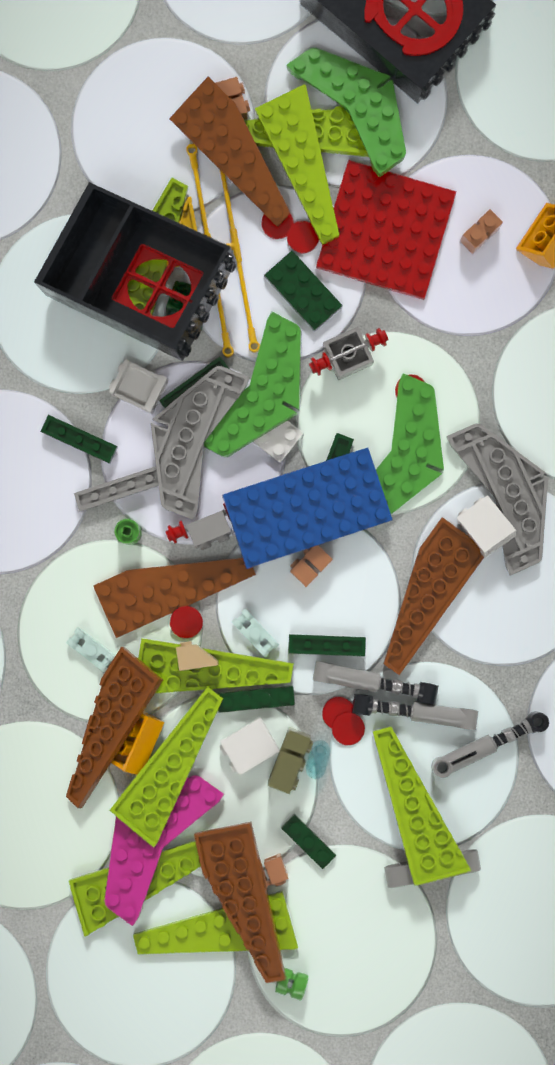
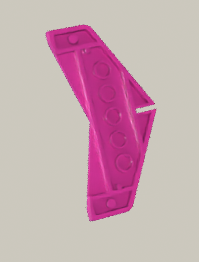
[105,775,225,926]

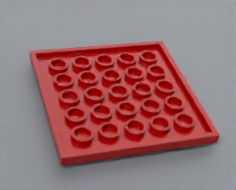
[316,160,457,300]

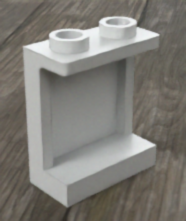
[108,359,169,415]
[457,495,516,558]
[219,717,280,775]

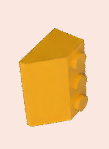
[516,203,555,269]
[111,712,165,775]

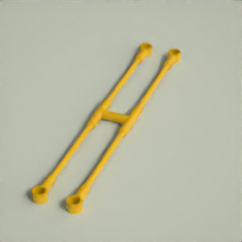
[186,144,260,358]

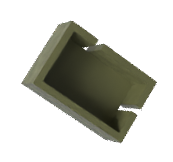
[268,727,313,794]

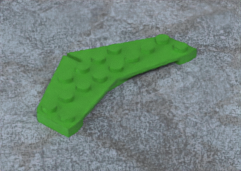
[286,47,406,177]
[204,312,302,457]
[376,373,444,514]

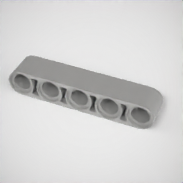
[384,849,481,888]

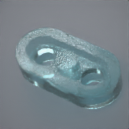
[306,740,330,779]

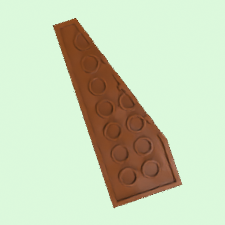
[169,76,291,227]
[383,517,484,675]
[93,558,256,638]
[66,647,163,808]
[194,821,286,983]

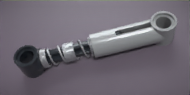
[312,661,439,705]
[352,693,479,730]
[431,711,549,778]

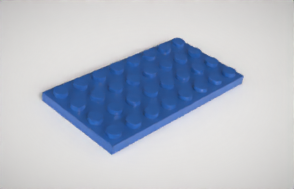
[222,447,393,569]

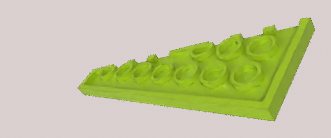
[255,84,339,245]
[244,106,369,157]
[128,177,189,316]
[138,638,294,694]
[109,687,223,847]
[373,727,471,886]
[68,841,201,937]
[133,891,298,954]

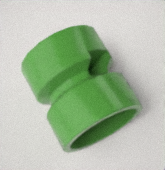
[114,519,142,545]
[275,967,308,1001]

